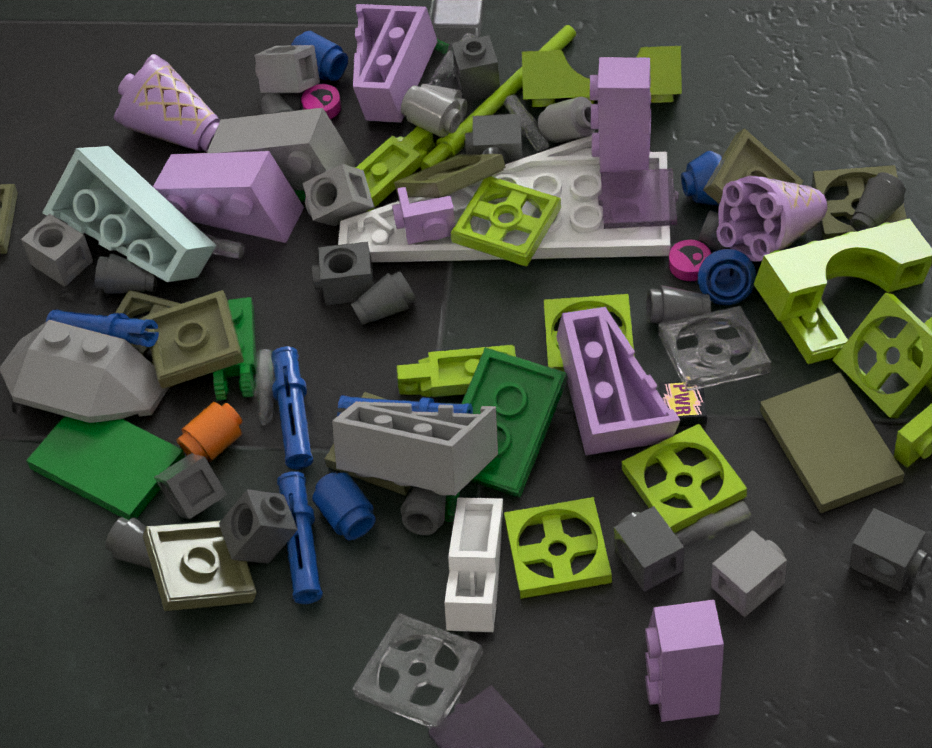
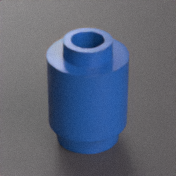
[291,31,348,81]
[312,473,376,540]

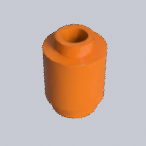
[176,402,243,462]

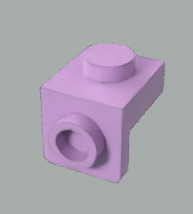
[392,187,455,244]

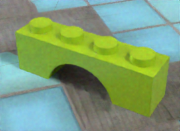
[522,46,682,107]
[754,219,932,321]

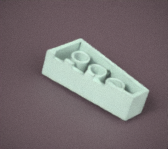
[42,146,216,282]

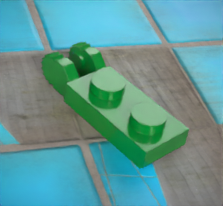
[213,297,257,401]

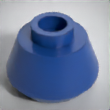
[681,151,722,206]
[698,249,756,305]

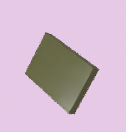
[760,373,904,513]

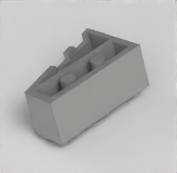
[207,108,356,197]
[332,401,498,496]

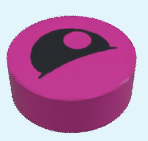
[301,84,341,119]
[669,240,711,281]

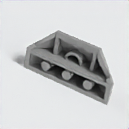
[0,320,169,423]

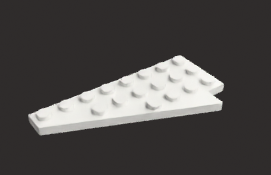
[338,132,670,262]

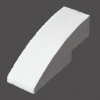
[444,498,503,632]

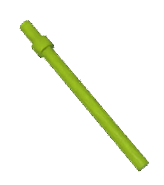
[420,25,576,170]

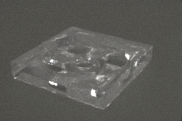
[659,306,771,391]
[353,613,483,731]

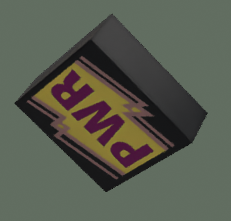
[659,380,707,426]

